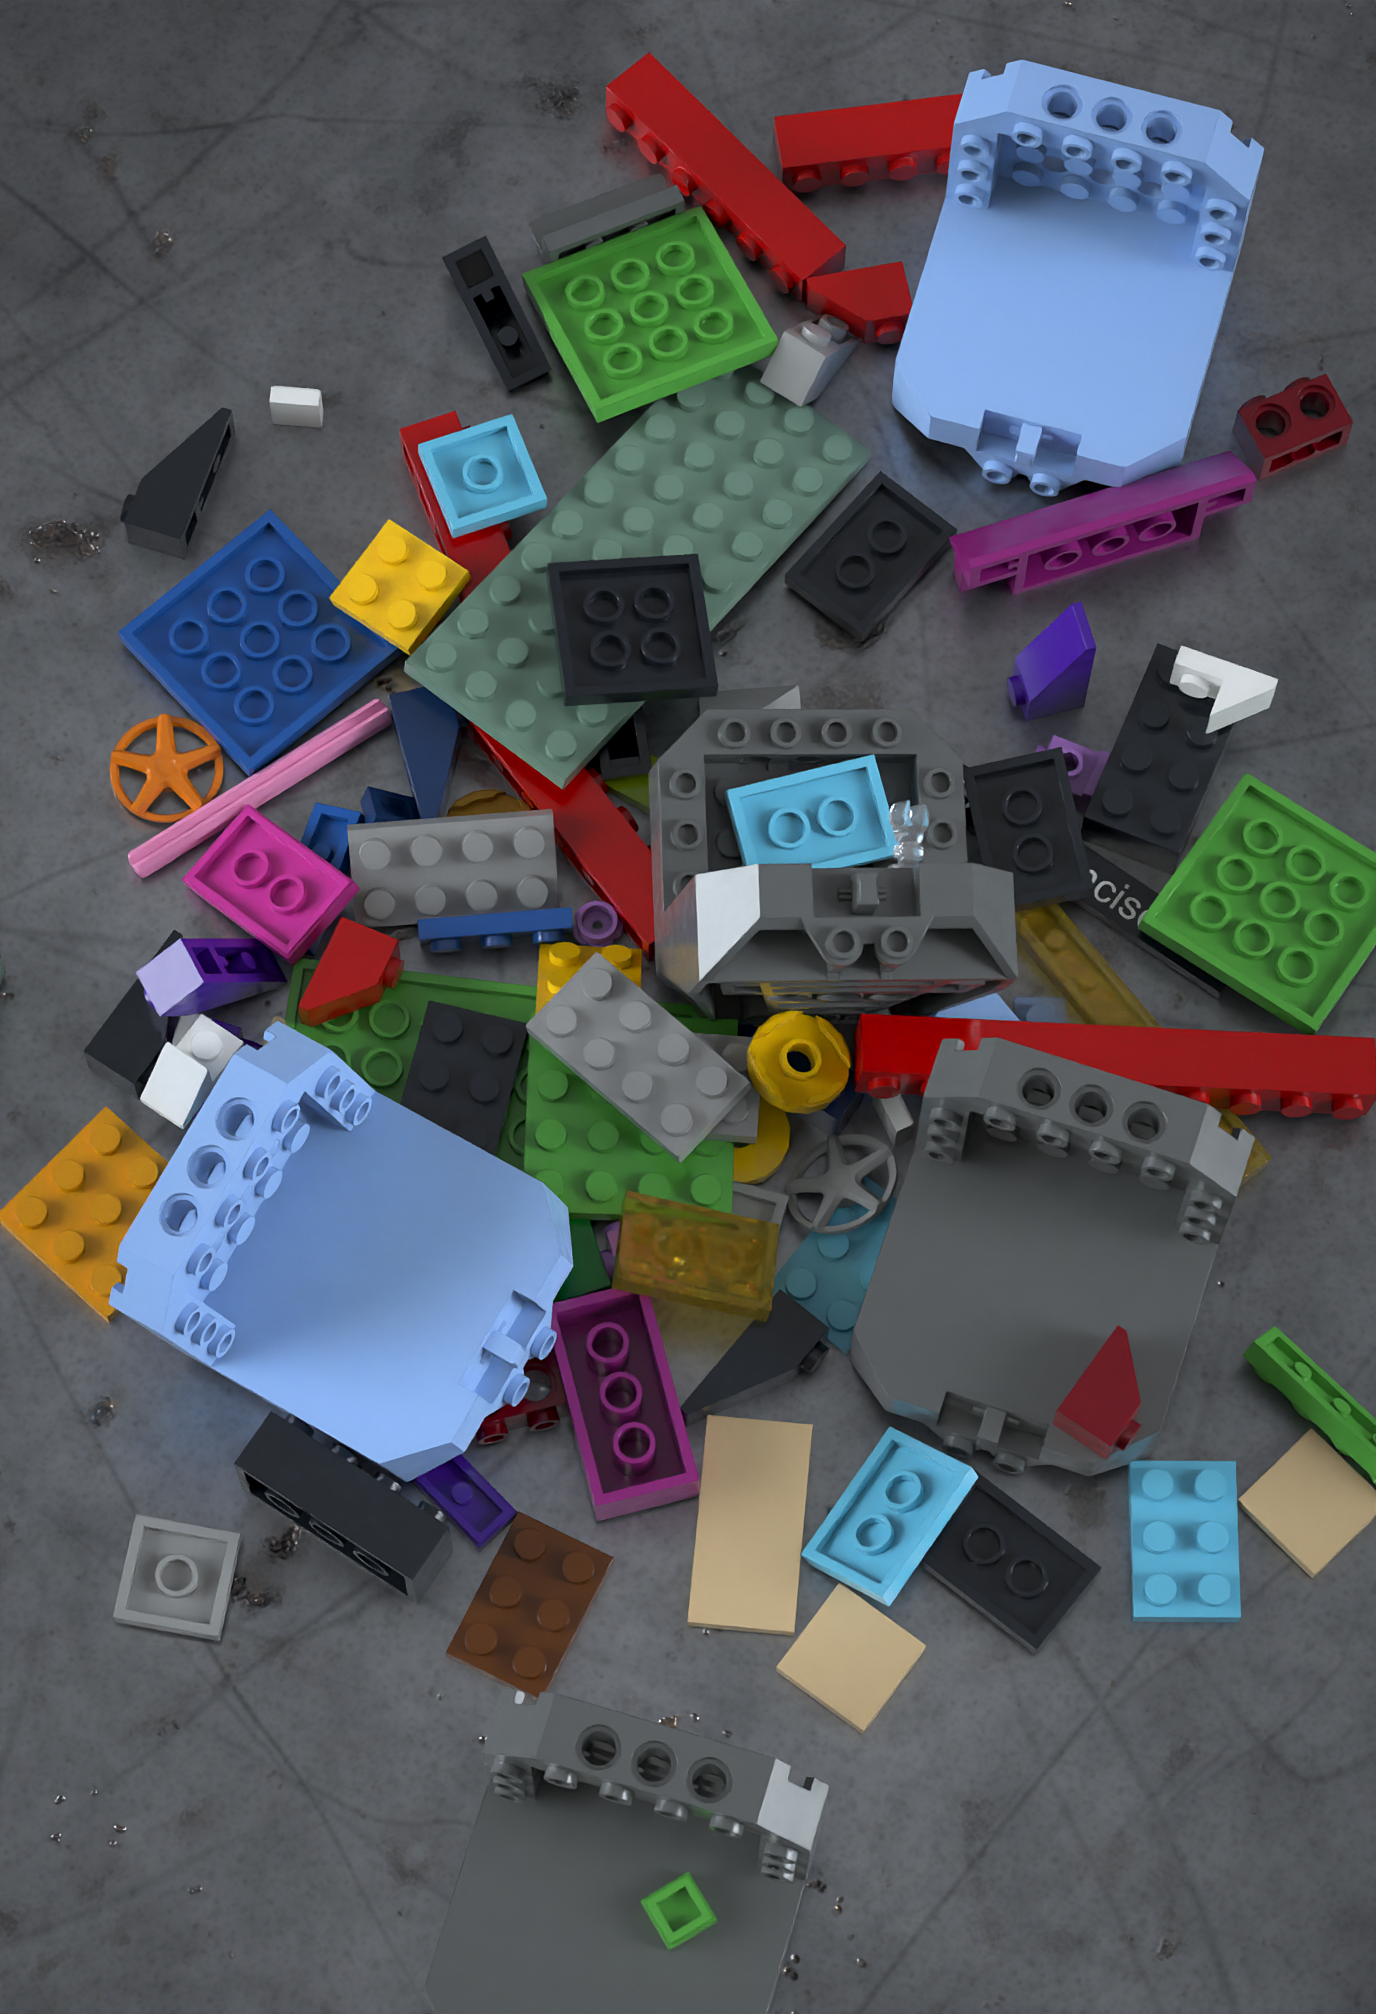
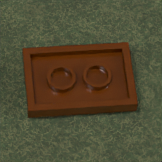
[446,1511,614,1701]

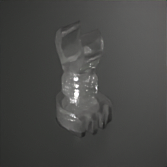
[887,800,930,868]

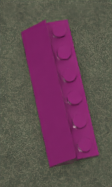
[949,451,1257,595]

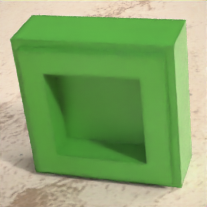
[641,1871,717,1951]

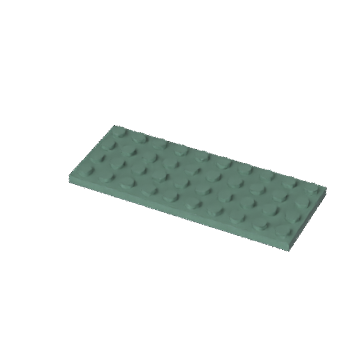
[404,364,871,789]

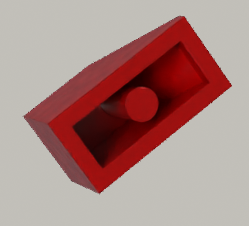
[805,261,913,344]
[298,917,405,1027]

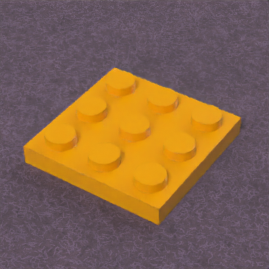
[0,1106,168,1323]

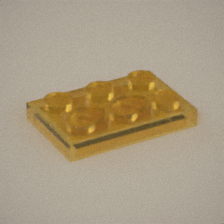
[612,1191,779,1322]

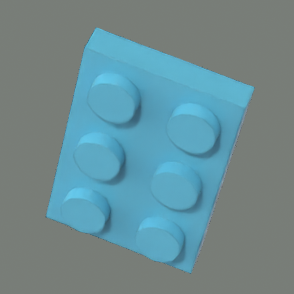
[724,754,901,868]
[763,1176,897,1355]
[801,1427,978,1606]
[1128,1461,1241,1622]

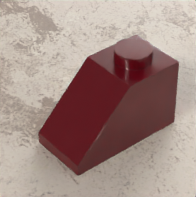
[1053,1325,1142,1460]

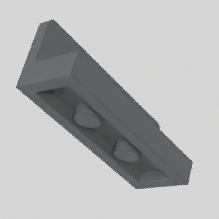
[529,173,684,265]

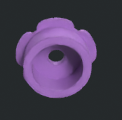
[573,901,623,947]

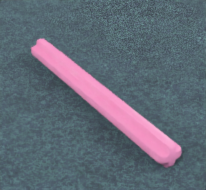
[128,699,392,878]

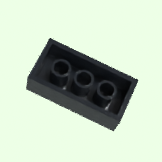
[1081,643,1238,875]
[234,1411,453,1604]

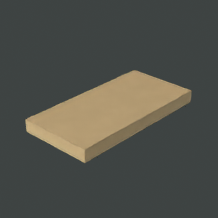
[687,1415,813,1636]

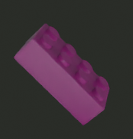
[551,1280,700,1522]

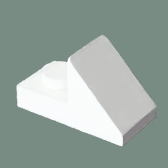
[1170,645,1278,734]
[140,1014,244,1129]

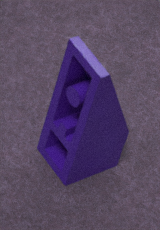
[1007,602,1096,722]
[136,938,288,1016]

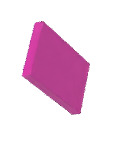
[182,804,360,966]

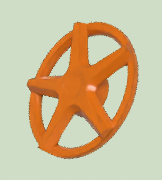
[110,713,224,823]

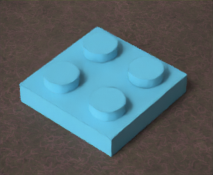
[418,414,547,538]

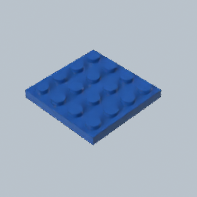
[118,509,403,777]

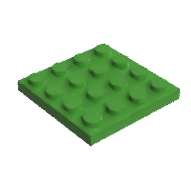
[522,206,779,423]
[1138,772,1376,1035]
[523,1013,738,1224]

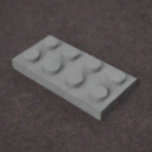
[347,809,560,928]
[526,952,751,1163]

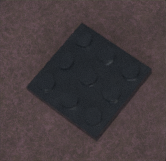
[546,554,718,706]

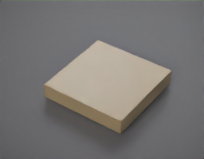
[1237,1428,1376,1579]
[776,1582,926,1734]

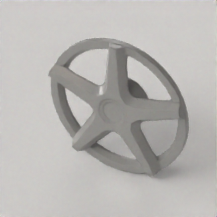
[784,1133,898,1234]

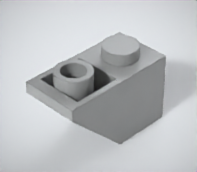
[760,314,860,407]

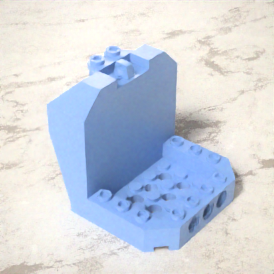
[891,60,1264,497]
[109,1021,573,1482]

